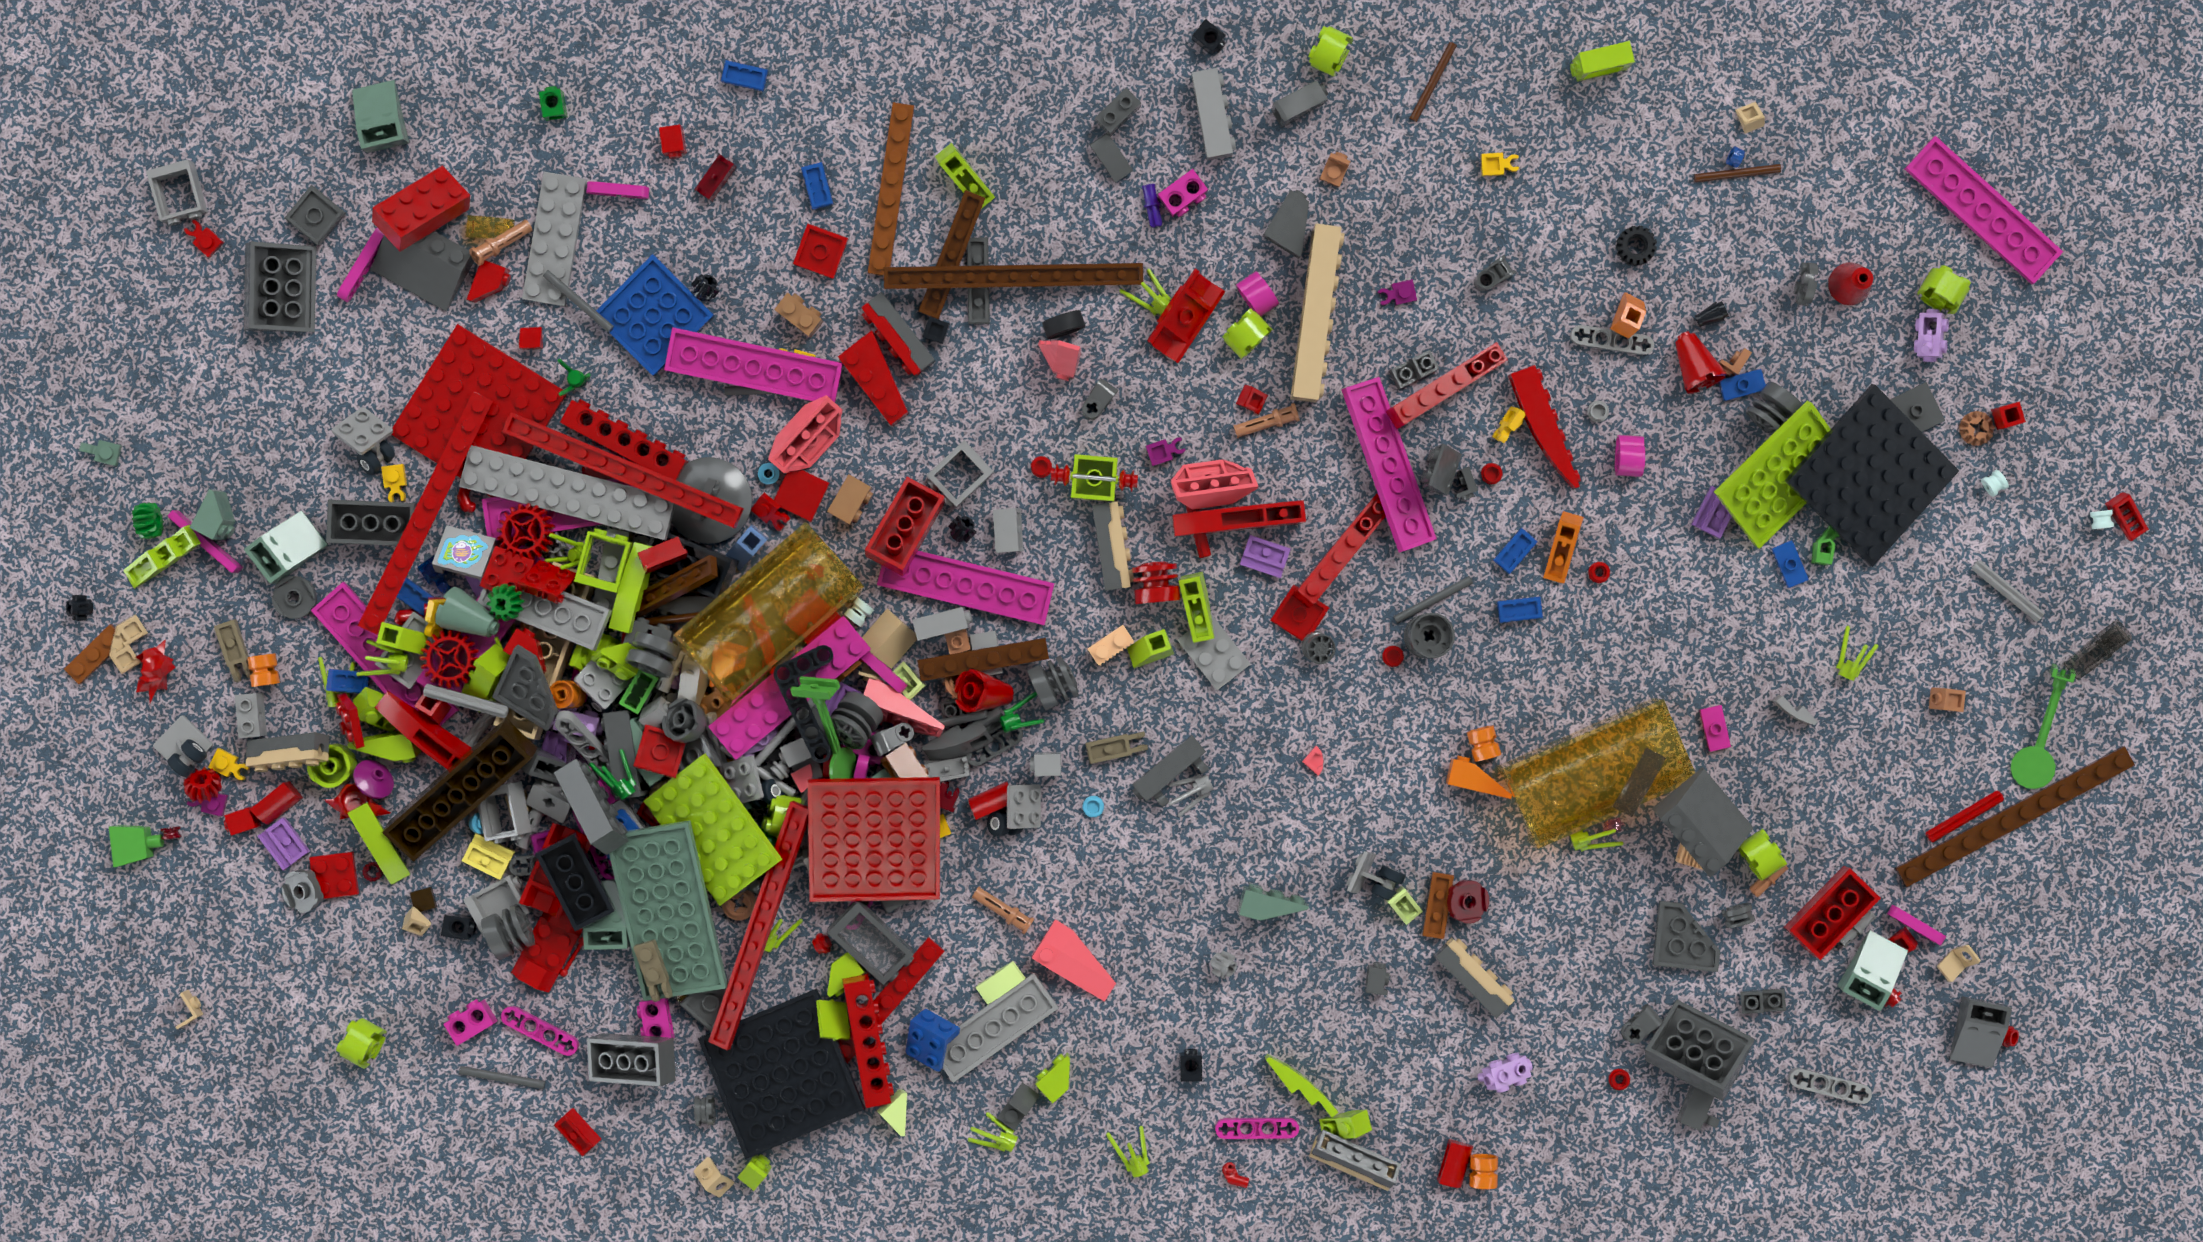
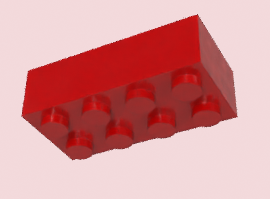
[372,165,471,252]
[865,477,945,576]
[1784,866,1881,960]

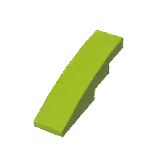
[123,525,201,589]
[609,542,653,633]
[347,802,410,885]
[1265,1054,1339,1118]

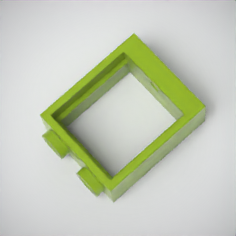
[1570,41,1635,82]
[574,528,633,593]

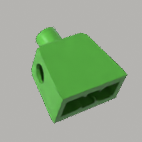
[619,670,659,714]
[109,825,164,867]

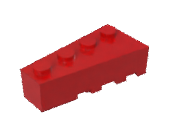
[838,330,909,427]

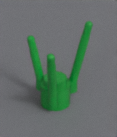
[557,359,591,396]
[1000,691,1044,733]
[589,749,637,801]

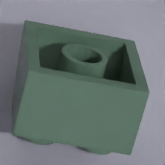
[190,489,235,541]

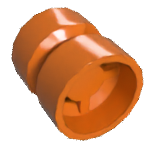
[247,653,280,687]
[550,680,586,709]
[1466,725,1501,762]
[1469,1154,1498,1189]

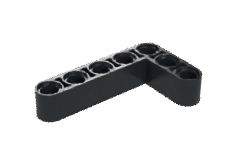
[774,645,833,763]

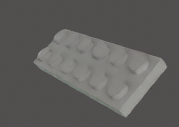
[522,172,587,307]
[478,588,612,651]
[943,972,1059,1083]

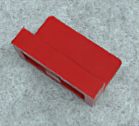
[637,537,687,574]

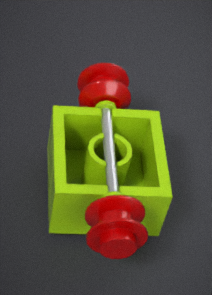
[1051,454,1138,502]

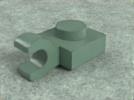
[79,440,122,466]

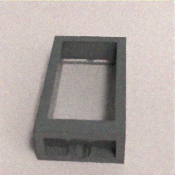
[827,901,914,985]

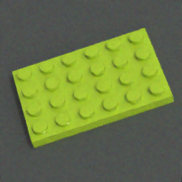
[1714,400,1831,549]
[644,753,782,906]

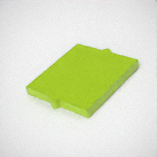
[816,999,851,1041]

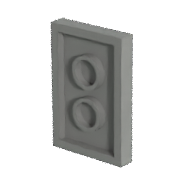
[375,611,448,689]
[1177,614,1250,690]

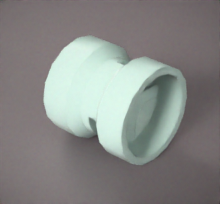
[844,597,874,627]

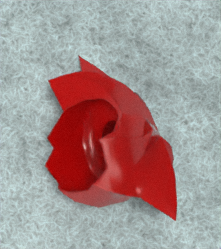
[135,639,176,703]
[324,783,391,819]

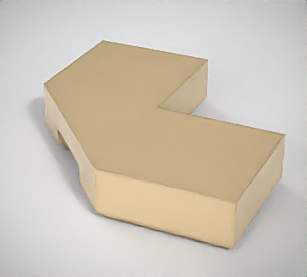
[109,614,148,674]

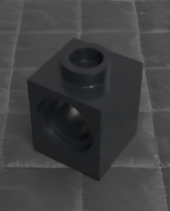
[1192,19,1226,55]
[441,913,476,940]
[1180,1049,1202,1082]

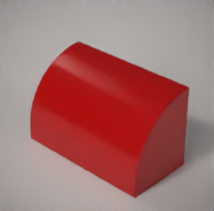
[250,781,303,825]
[968,781,1009,820]
[1437,1139,1474,1188]

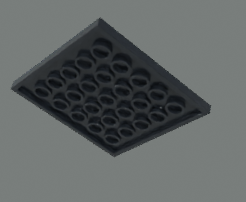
[1785,384,1959,567]
[698,989,865,1159]

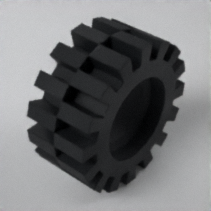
[1616,225,1657,266]

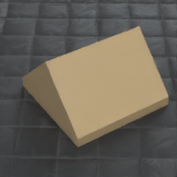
[862,608,917,669]

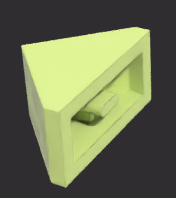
[893,661,926,700]
[1386,886,1423,925]
[877,1089,907,1136]

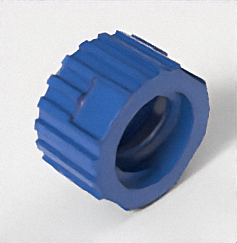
[1726,146,1745,168]

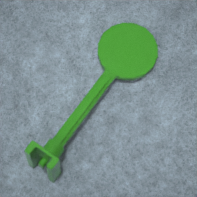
[2011,663,2076,789]
[790,676,857,779]

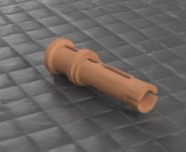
[469,220,533,265]
[1233,403,1300,438]
[972,887,1035,935]

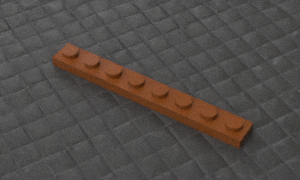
[868,102,915,276]

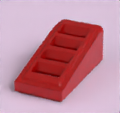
[2105,492,2149,541]

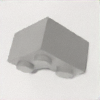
[779,737,823,782]

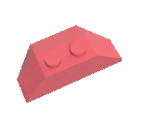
[768,395,842,473]
[1170,459,1258,510]

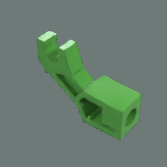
[1811,526,1839,566]

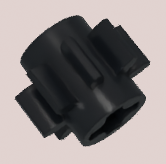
[691,274,719,301]
[948,515,977,543]
[66,595,93,621]

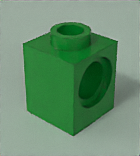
[539,86,568,121]

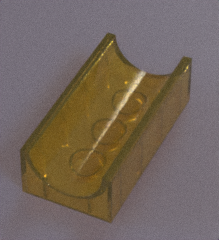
[672,522,864,708]
[1496,698,1696,849]

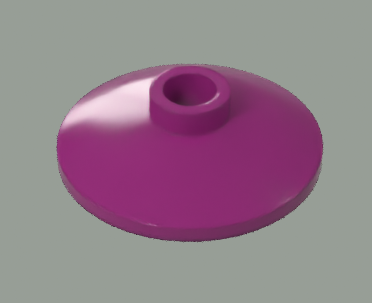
[353,760,394,799]

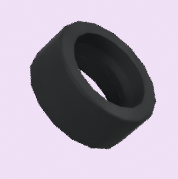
[1042,310,1085,339]

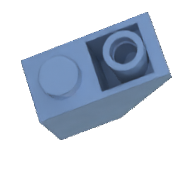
[726,524,768,570]

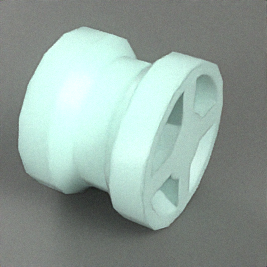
[1981,470,2009,497]
[2090,510,2114,529]

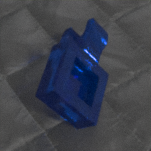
[418,555,451,594]

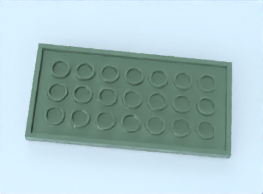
[609,820,728,1001]

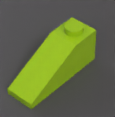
[935,143,995,209]
[1179,572,1215,643]
[347,731,421,763]

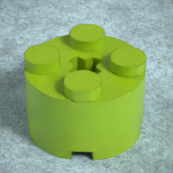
[1308,26,1353,77]
[1917,265,1971,314]
[1222,308,1273,360]
[307,743,357,788]
[761,795,802,838]
[1738,829,1787,881]
[336,1018,387,1069]

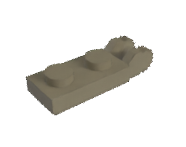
[214,619,253,683]
[1085,731,1148,764]
[633,939,672,1002]

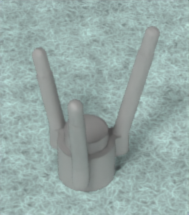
[1168,774,1214,817]

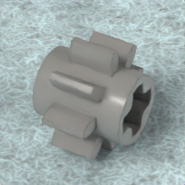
[543,532,569,558]
[1210,951,1237,979]

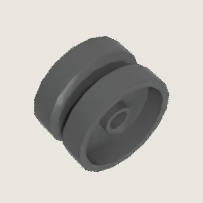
[625,631,681,679]

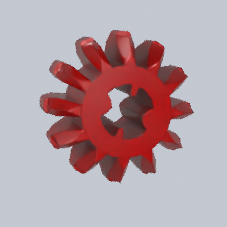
[183,766,222,804]

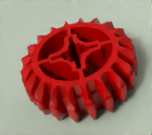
[497,503,555,560]
[420,630,479,688]

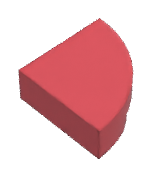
[1302,746,1324,776]
[791,764,813,793]

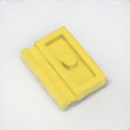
[462,833,516,880]

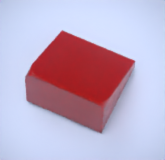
[519,327,543,350]
[1236,385,1268,415]
[1888,926,1918,953]

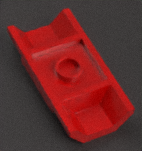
[1147,268,1226,363]
[519,823,591,919]
[511,909,583,993]

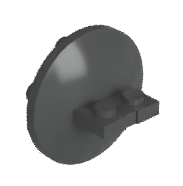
[671,457,753,543]

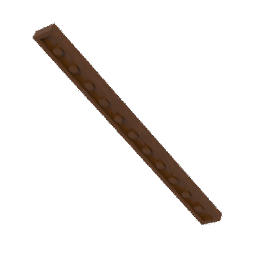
[883,263,1143,289]
[1895,746,2135,887]

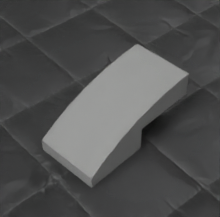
[1772,695,1818,725]

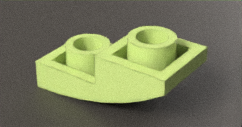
[975,961,1025,1004]

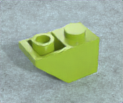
[376,622,428,655]
[1127,629,1174,669]
[590,642,639,681]
[353,687,396,732]
[827,952,866,998]
[1035,1052,1070,1104]
[1319,1109,1372,1139]
[737,1154,772,1191]

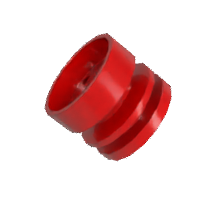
[1132,561,1180,604]

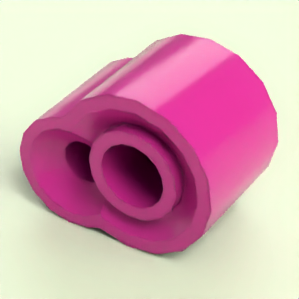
[1235,271,1279,317]
[1614,435,1645,477]

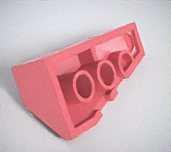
[1038,340,1081,381]
[863,678,945,737]
[1032,919,1116,1002]

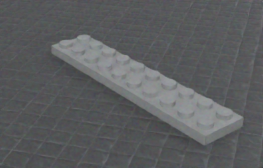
[459,445,676,540]

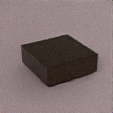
[410,887,437,912]

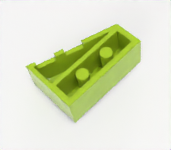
[461,643,511,713]

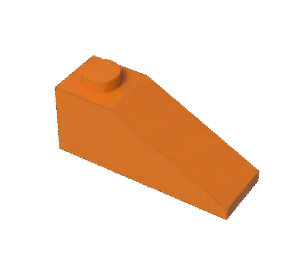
[1543,511,1584,584]
[1446,755,1512,799]

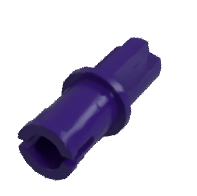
[1142,184,1162,228]

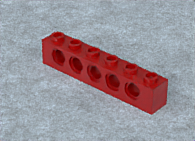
[560,399,689,481]
[842,974,894,1108]

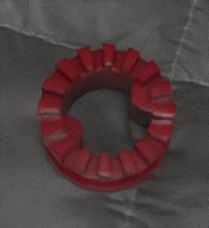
[160,826,182,840]
[362,862,383,882]

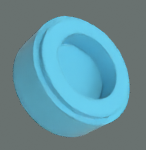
[1083,796,1104,817]

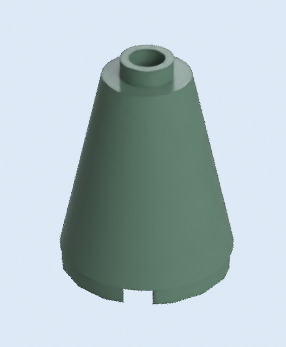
[435,587,500,637]

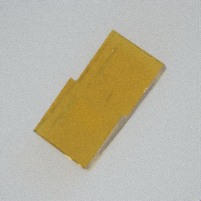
[466,215,515,239]

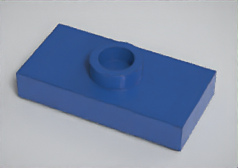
[721,60,768,92]
[801,162,834,210]
[1719,369,1766,401]
[1493,528,1538,574]
[1771,540,1809,588]
[397,577,434,617]
[1497,596,1543,623]
[326,669,369,693]

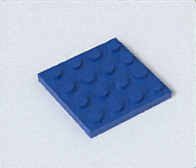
[596,254,715,376]

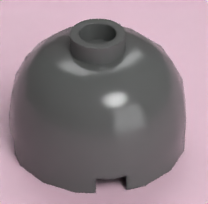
[662,698,707,743]

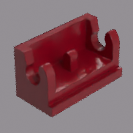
[694,154,737,202]
[940,780,960,812]

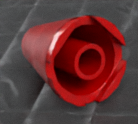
[1828,262,1873,305]
[1675,331,1727,394]
[954,669,1014,713]

